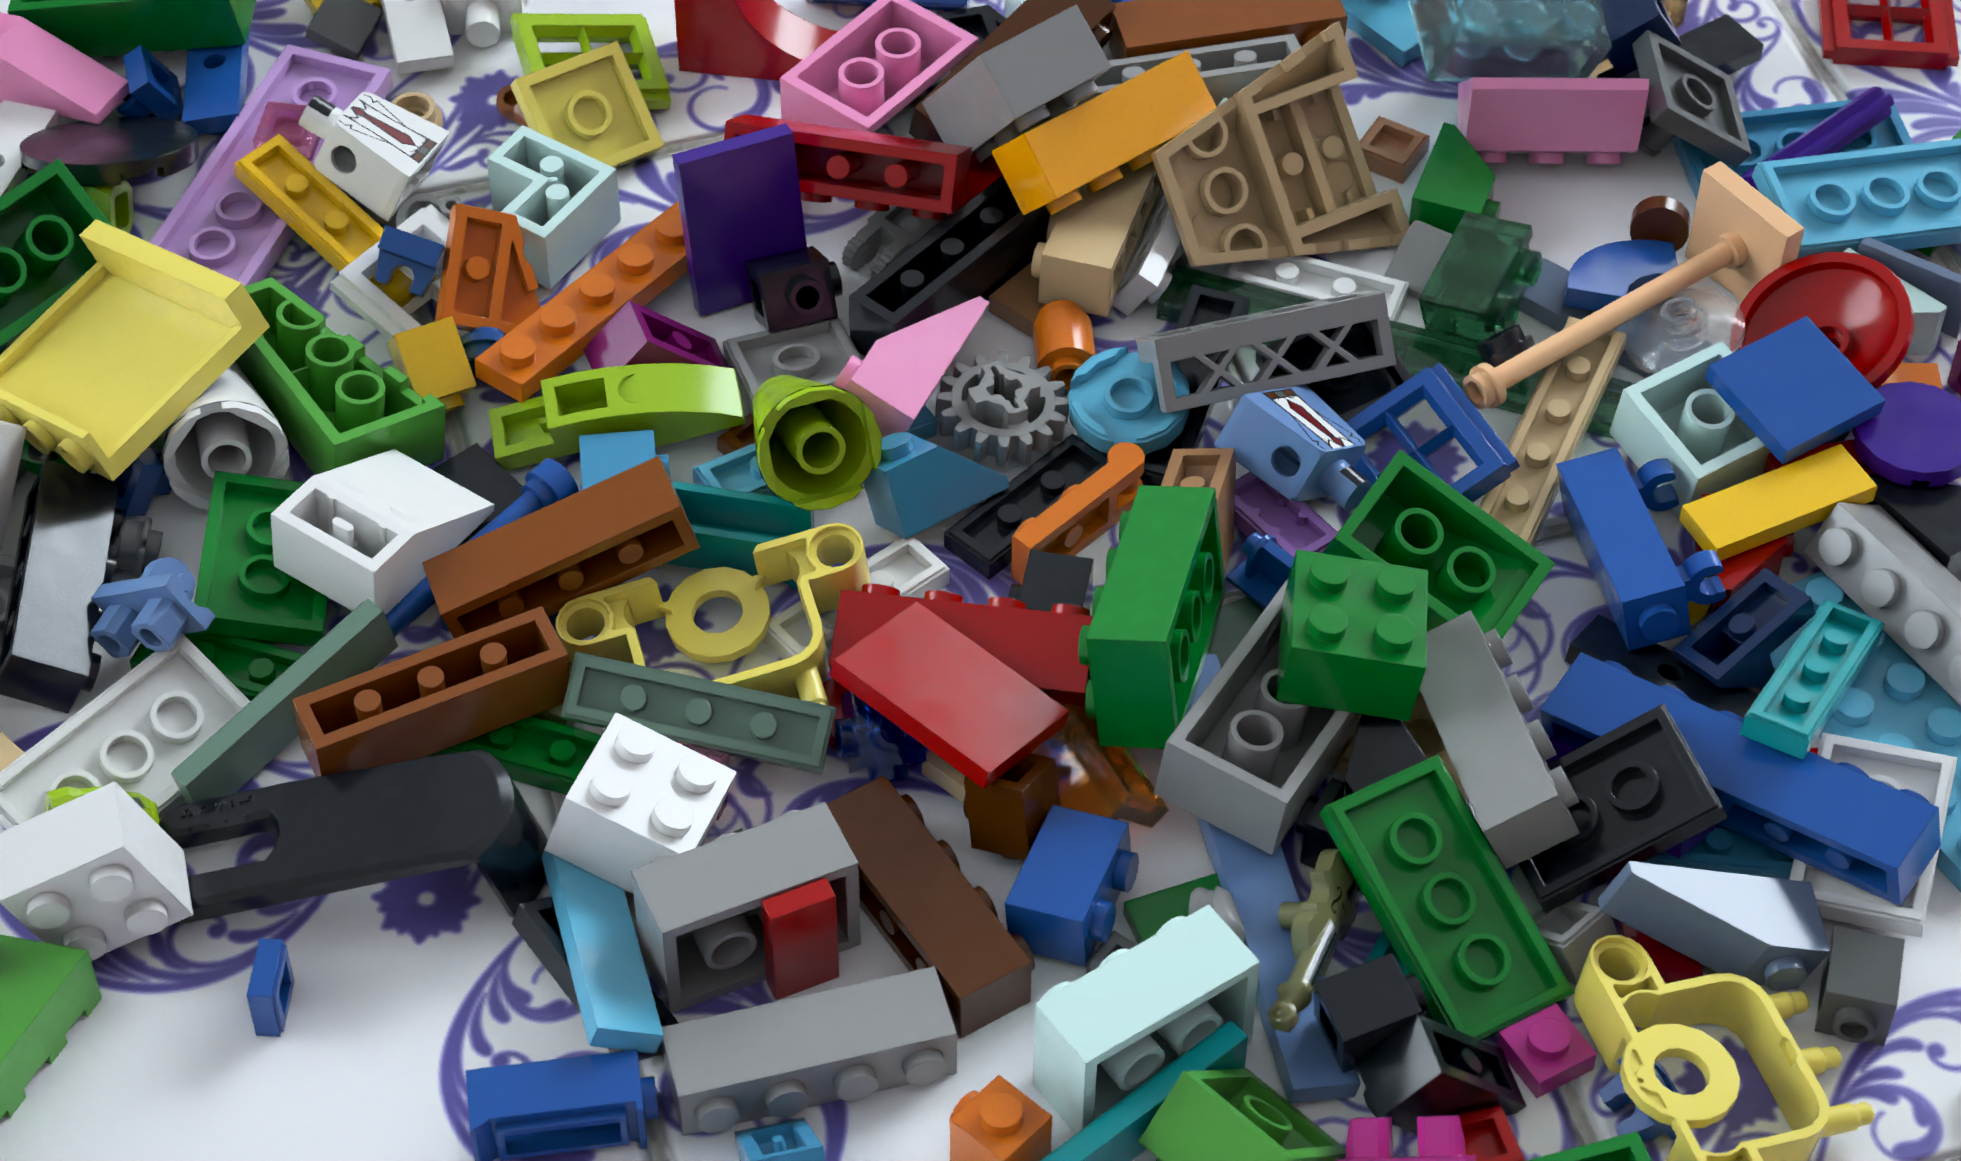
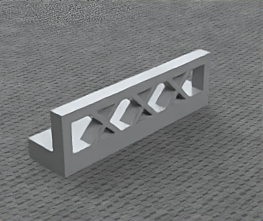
[1136,291,1397,413]

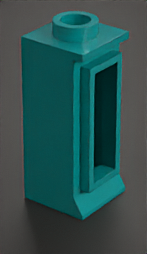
[656,481,814,590]

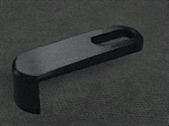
[159,749,548,925]

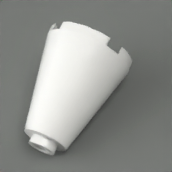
[162,362,290,510]

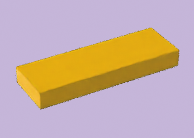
[1679,444,1877,561]

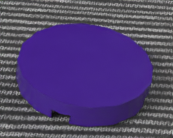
[1851,381,1961,487]

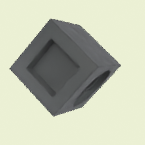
[1814,925,1905,1046]

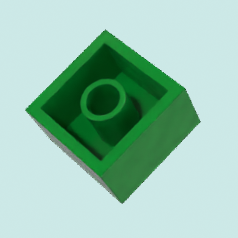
[1276,549,1428,721]

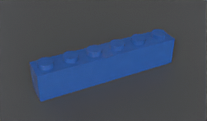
[1539,652,1941,907]

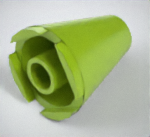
[752,375,882,510]

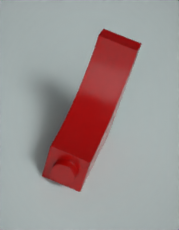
[674,0,838,81]

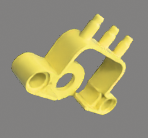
[556,523,871,755]
[1573,935,1875,1161]

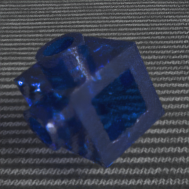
[834,690,929,782]

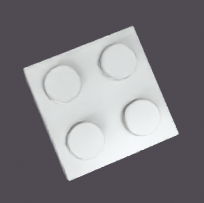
[544,713,737,894]
[0,781,193,961]

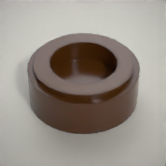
[1630,196,1690,252]

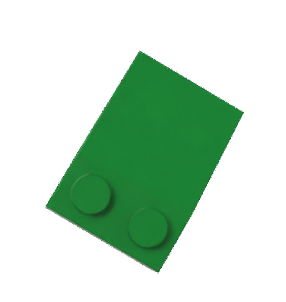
[1323,449,1555,639]

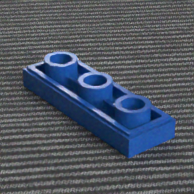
[182,29,250,135]

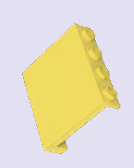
[0,219,270,481]

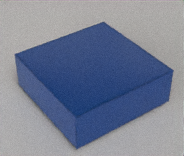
[246,938,295,1037]

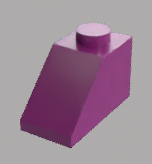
[583,300,729,370]

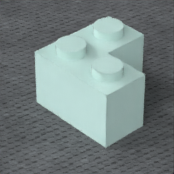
[486,125,621,289]

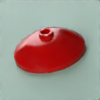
[1729,252,1914,389]

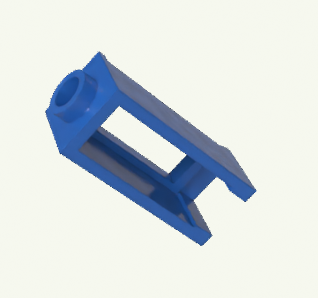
[465,1050,659,1161]

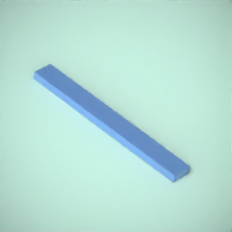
[1191,654,1360,1104]

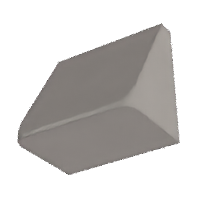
[1384,220,1465,306]
[1533,900,1618,985]

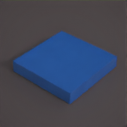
[1705,316,1886,465]

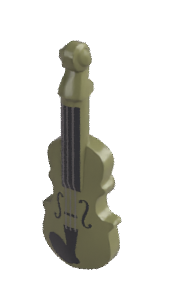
[1267,849,1360,1033]

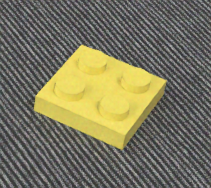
[510,40,664,168]

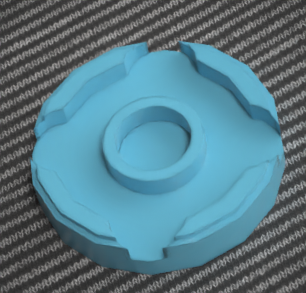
[1068,347,1190,455]

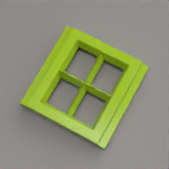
[510,13,672,109]

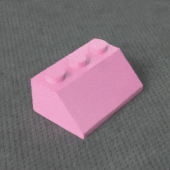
[780,0,978,133]
[1457,77,1649,165]

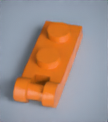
[1011,442,1145,584]

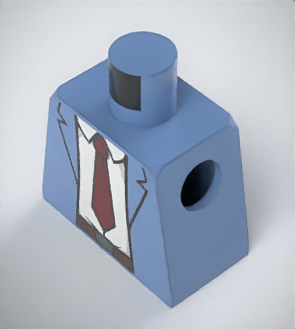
[1214,385,1372,511]

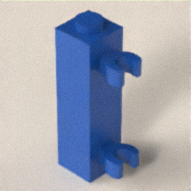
[1556,447,1726,651]

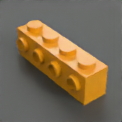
[991,50,1216,215]

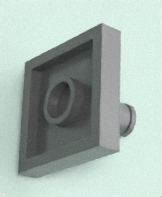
[1632,30,1752,168]

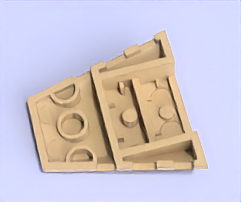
[1151,21,1410,267]

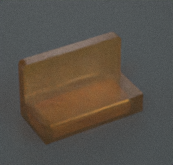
[1031,703,1169,828]

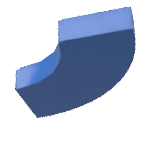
[1562,240,1678,311]

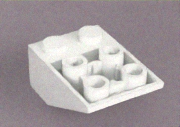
[271,449,495,615]

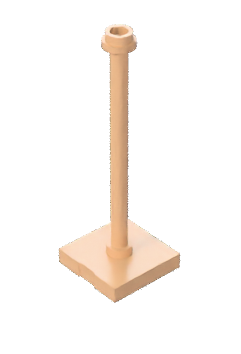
[1462,161,1805,409]

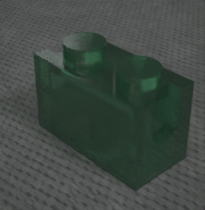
[1418,212,1542,349]

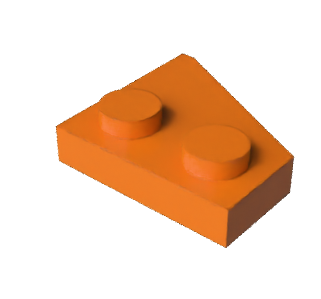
[435,203,540,335]

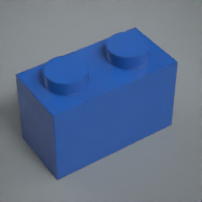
[1004,805,1139,967]

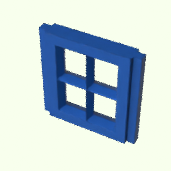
[1346,363,1520,502]

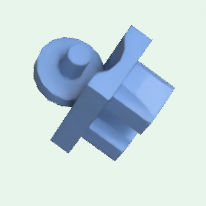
[90,557,215,658]

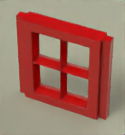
[1817,0,1960,70]

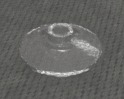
[1624,288,1746,375]

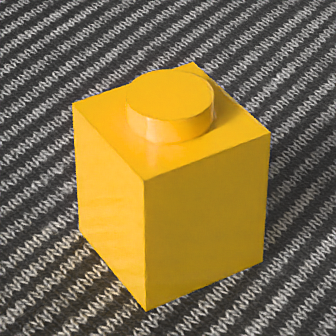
[387,316,477,413]

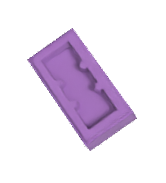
[1234,472,1338,557]

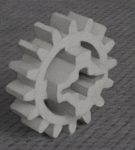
[935,351,1069,467]

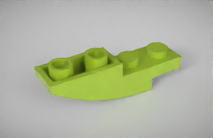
[488,363,746,471]

